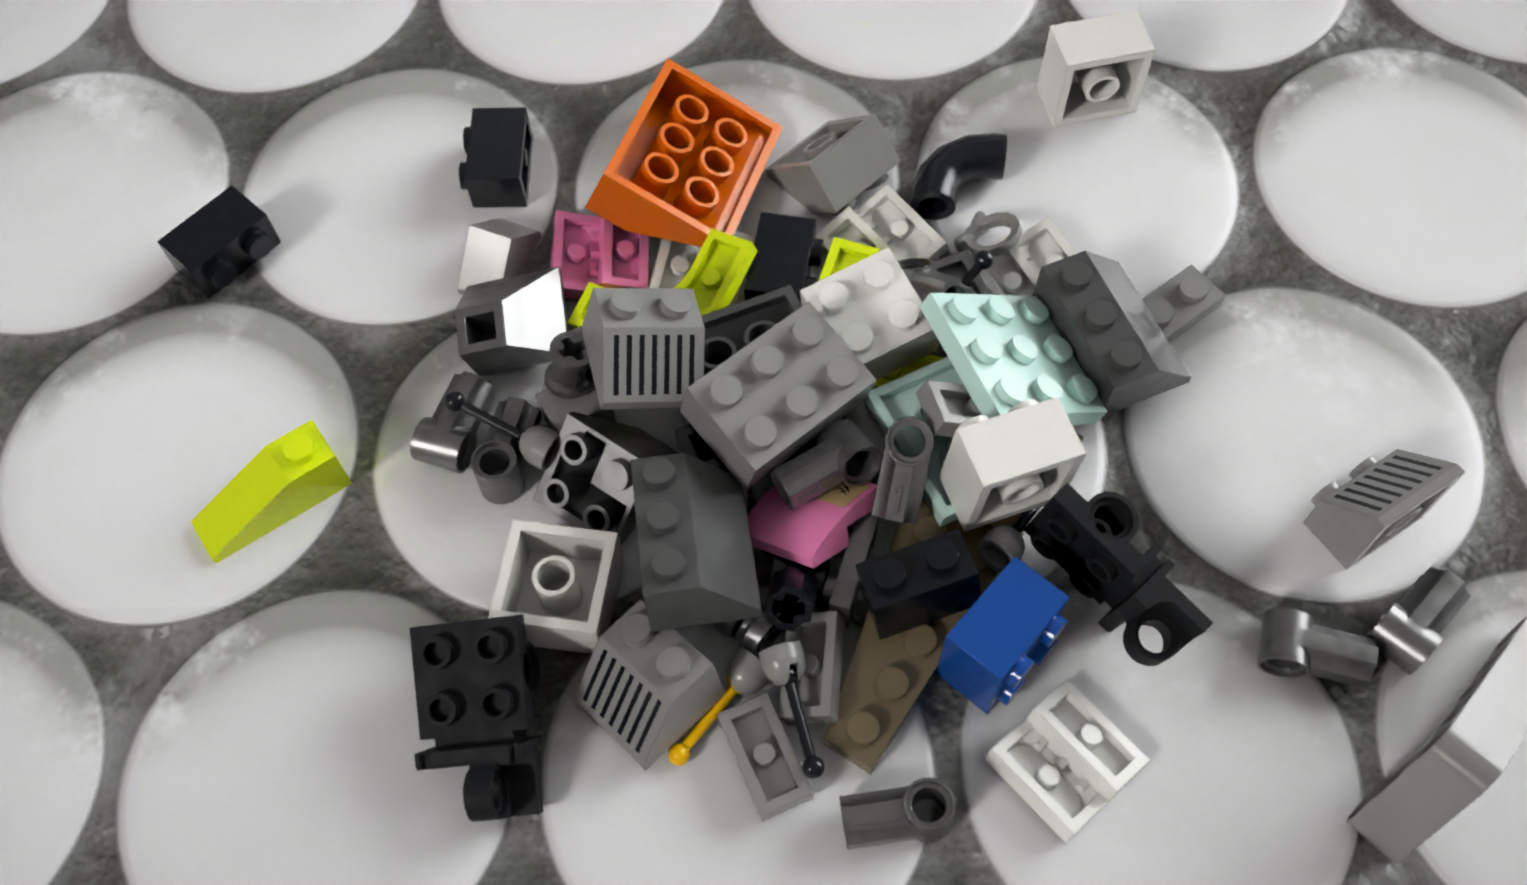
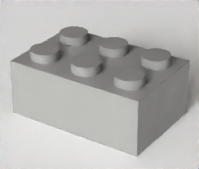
[680,301,877,490]

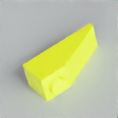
[191,420,352,563]

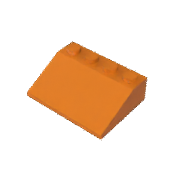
[585,58,783,247]

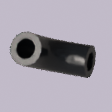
[910,133,1007,220]

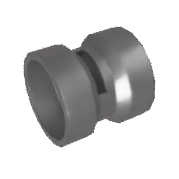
[711,605,782,658]

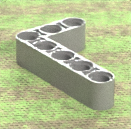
[1347,617,1527,864]

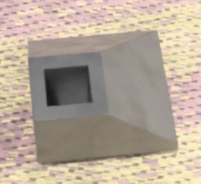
[455,267,569,376]
[533,412,679,545]

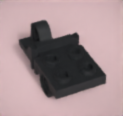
[1024,483,1213,666]
[410,614,543,822]

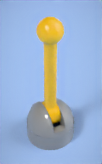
[668,647,769,766]

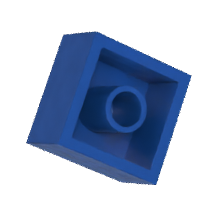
[936,557,1070,714]

